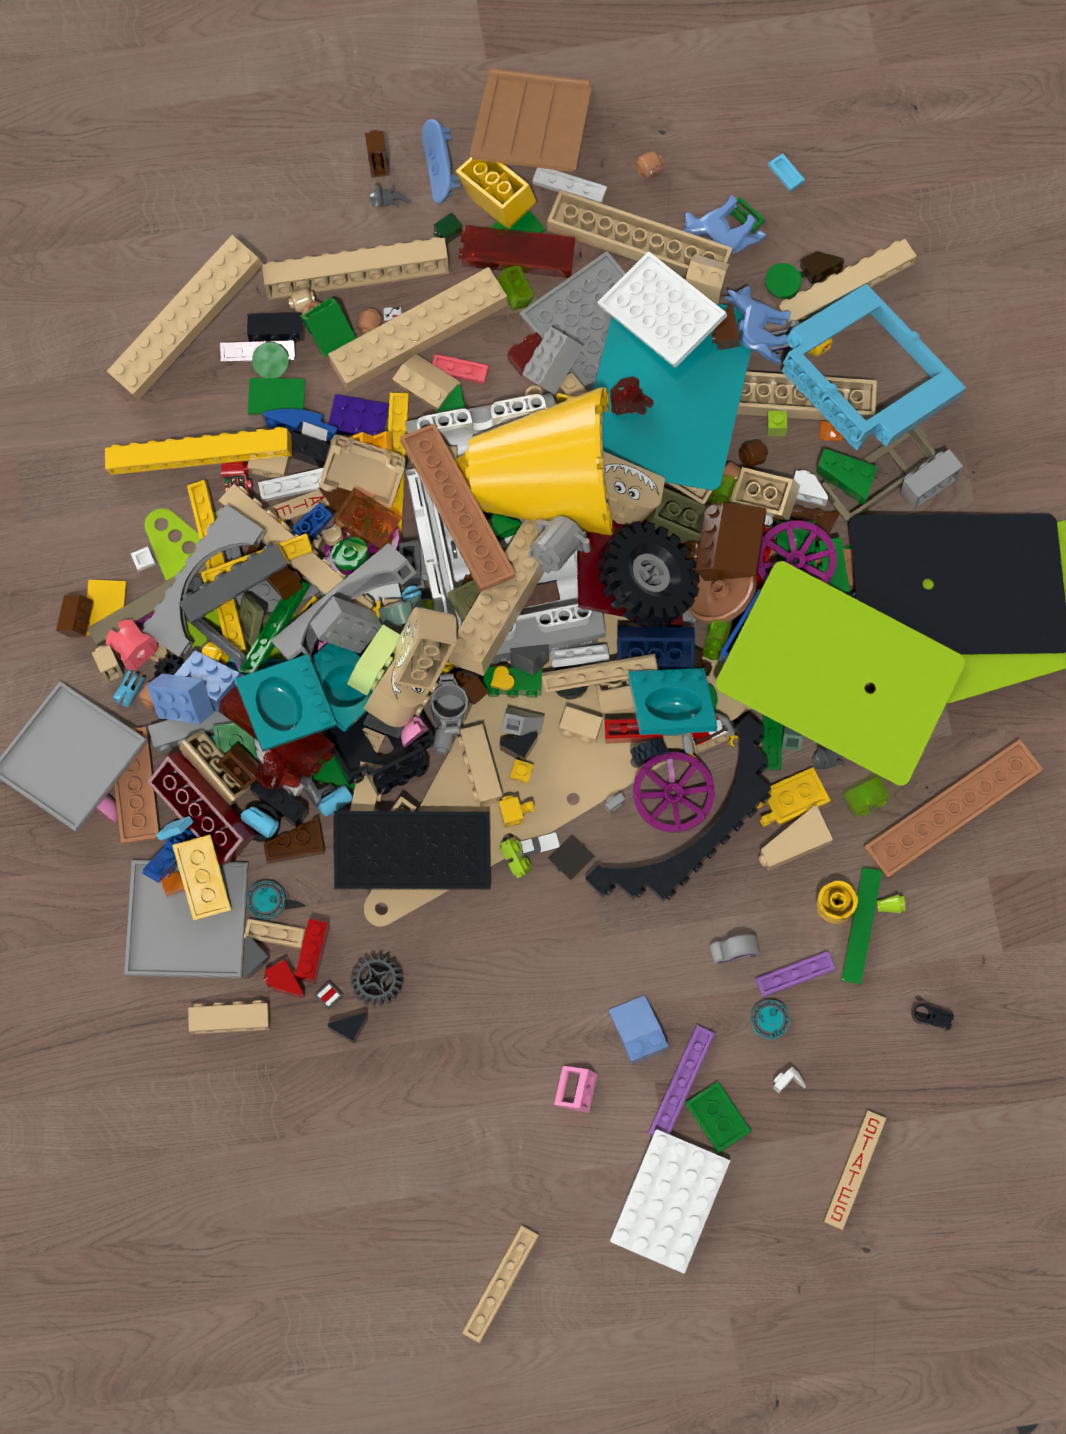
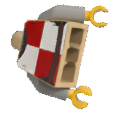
[682,713,739,765]

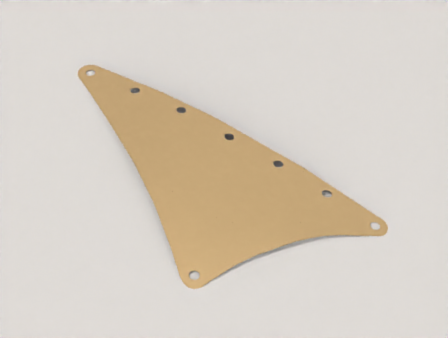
[364,613,751,927]

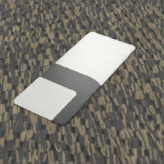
[520,833,560,856]

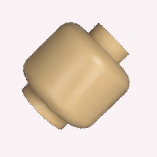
[288,287,316,313]

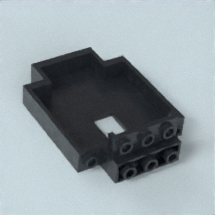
[319,650,434,796]

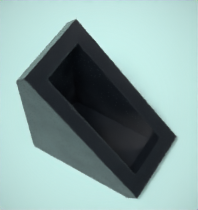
[499,732,538,762]
[328,1012,368,1044]

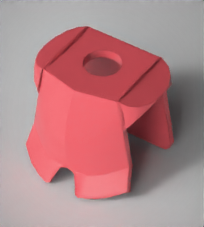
[105,620,157,671]

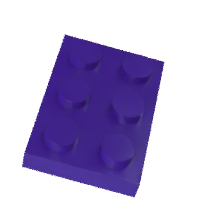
[328,394,389,436]

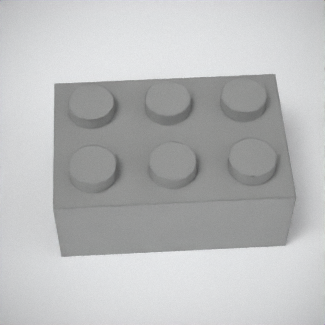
[522,326,584,395]
[900,450,963,510]
[310,596,382,653]

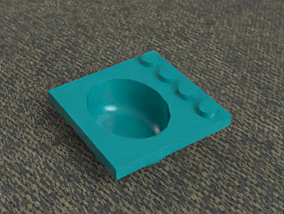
[311,643,382,732]
[235,654,336,752]
[628,668,718,736]

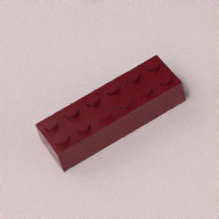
[147,752,256,865]

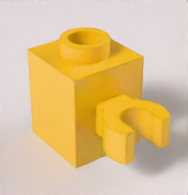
[499,796,535,828]

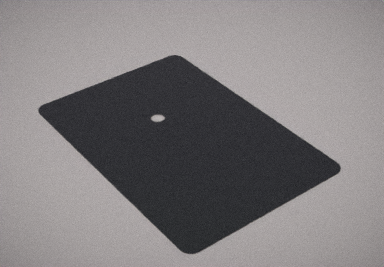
[850,514,1066,655]

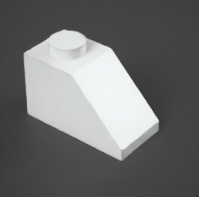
[794,470,828,506]

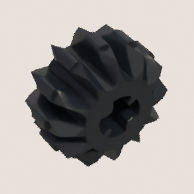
[154,654,183,677]

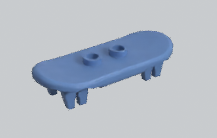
[422,119,461,204]

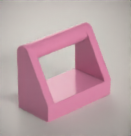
[554,1066,598,1113]

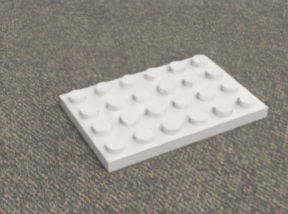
[597,251,727,368]
[610,1129,730,1274]

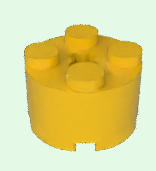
[816,881,858,924]

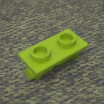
[500,837,532,879]

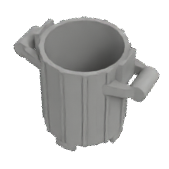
[528,516,591,573]
[431,673,468,734]

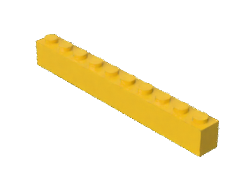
[105,427,292,475]

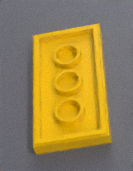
[172,834,231,921]

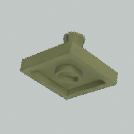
[447,580,481,623]
[239,594,271,645]

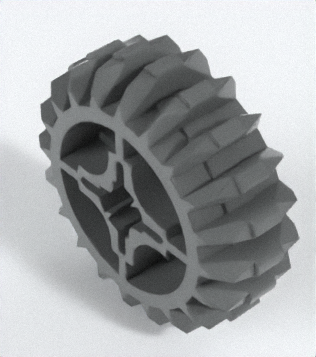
[350,954,403,1007]

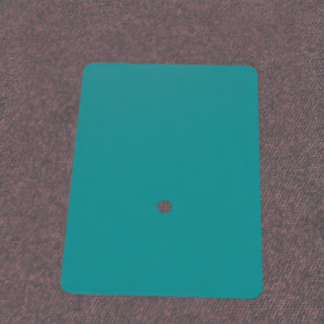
[593,304,751,490]

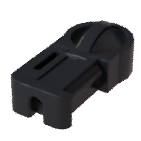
[912,1003,954,1031]

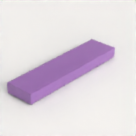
[755,951,836,998]

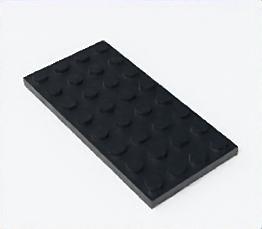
[333,811,491,890]

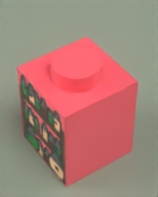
[223,474,252,497]

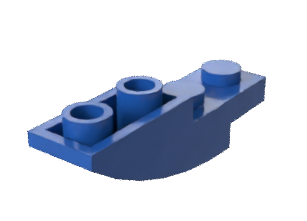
[263,409,339,441]
[291,503,333,543]
[142,828,197,883]

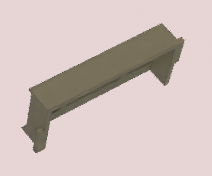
[822,425,937,525]

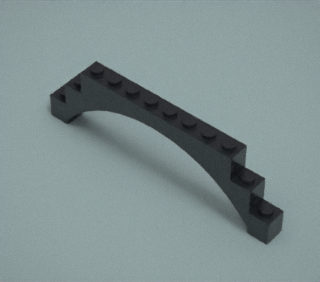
[585,714,772,902]

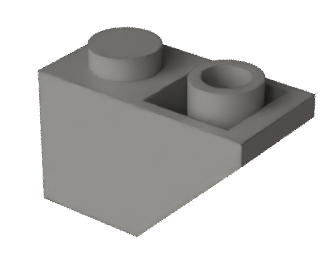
[502,707,545,736]

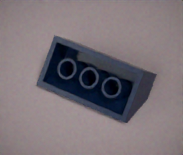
[617,626,695,670]

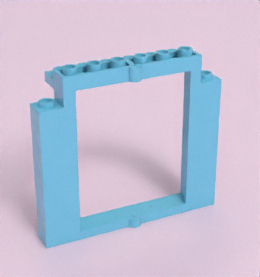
[782,284,966,451]

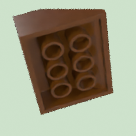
[696,502,767,581]

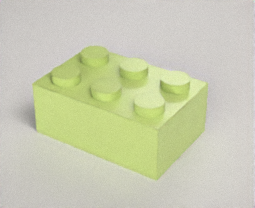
[347,625,400,696]

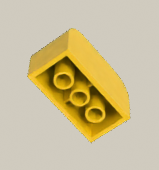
[456,158,537,228]

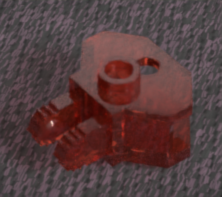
[610,377,654,415]
[257,751,300,790]

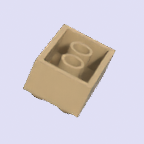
[731,467,800,521]

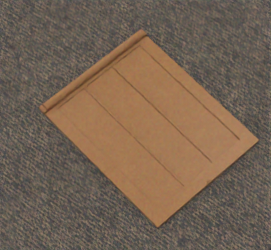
[469,68,593,172]

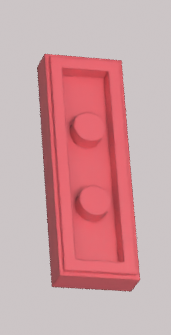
[432,354,489,384]

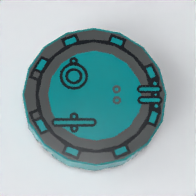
[246,881,285,920]
[750,1000,790,1040]

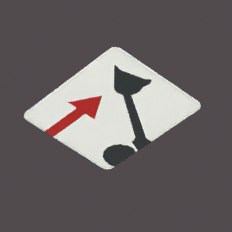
[384,307,401,321]

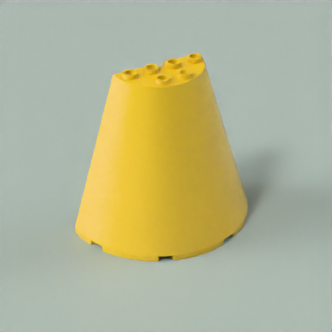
[465,387,613,535]

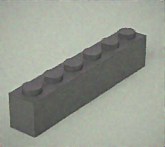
[179,543,291,622]

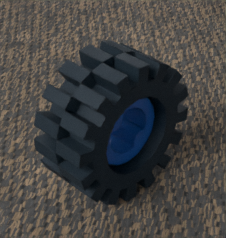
[630,738,668,766]

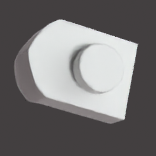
[773,1067,806,1093]

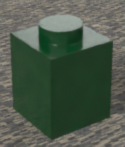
[433,213,462,244]

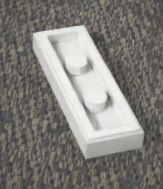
[550,644,610,668]

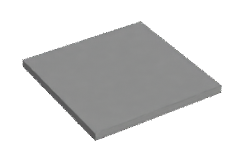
[0,681,148,833]
[124,860,249,979]

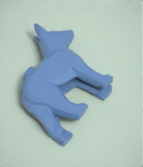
[683,195,766,254]
[724,286,791,364]

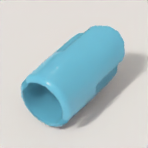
[401,585,422,601]
[113,670,146,707]
[318,785,353,816]
[241,806,279,838]

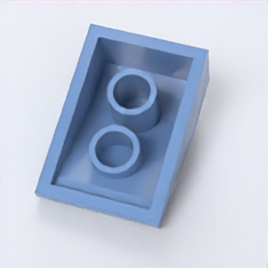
[608,995,668,1065]

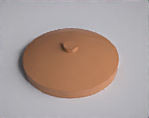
[688,569,756,624]

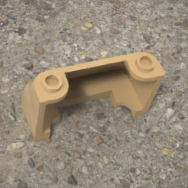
[319,435,405,509]

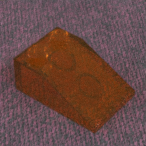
[333,487,402,549]

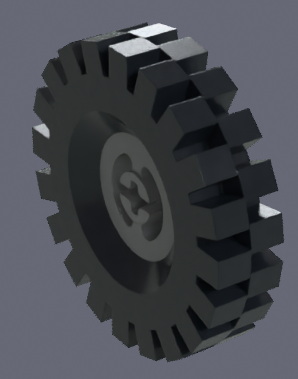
[597,523,700,627]

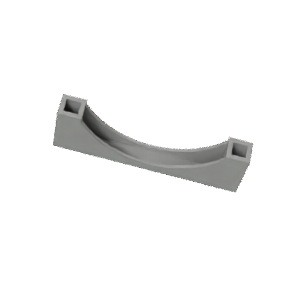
[142,505,267,658]
[271,543,417,661]

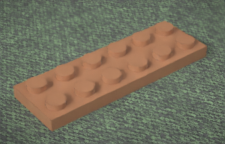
[114,727,159,845]

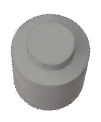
[432,725,454,755]

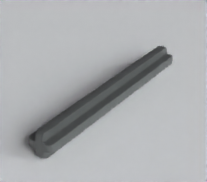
[186,616,247,665]

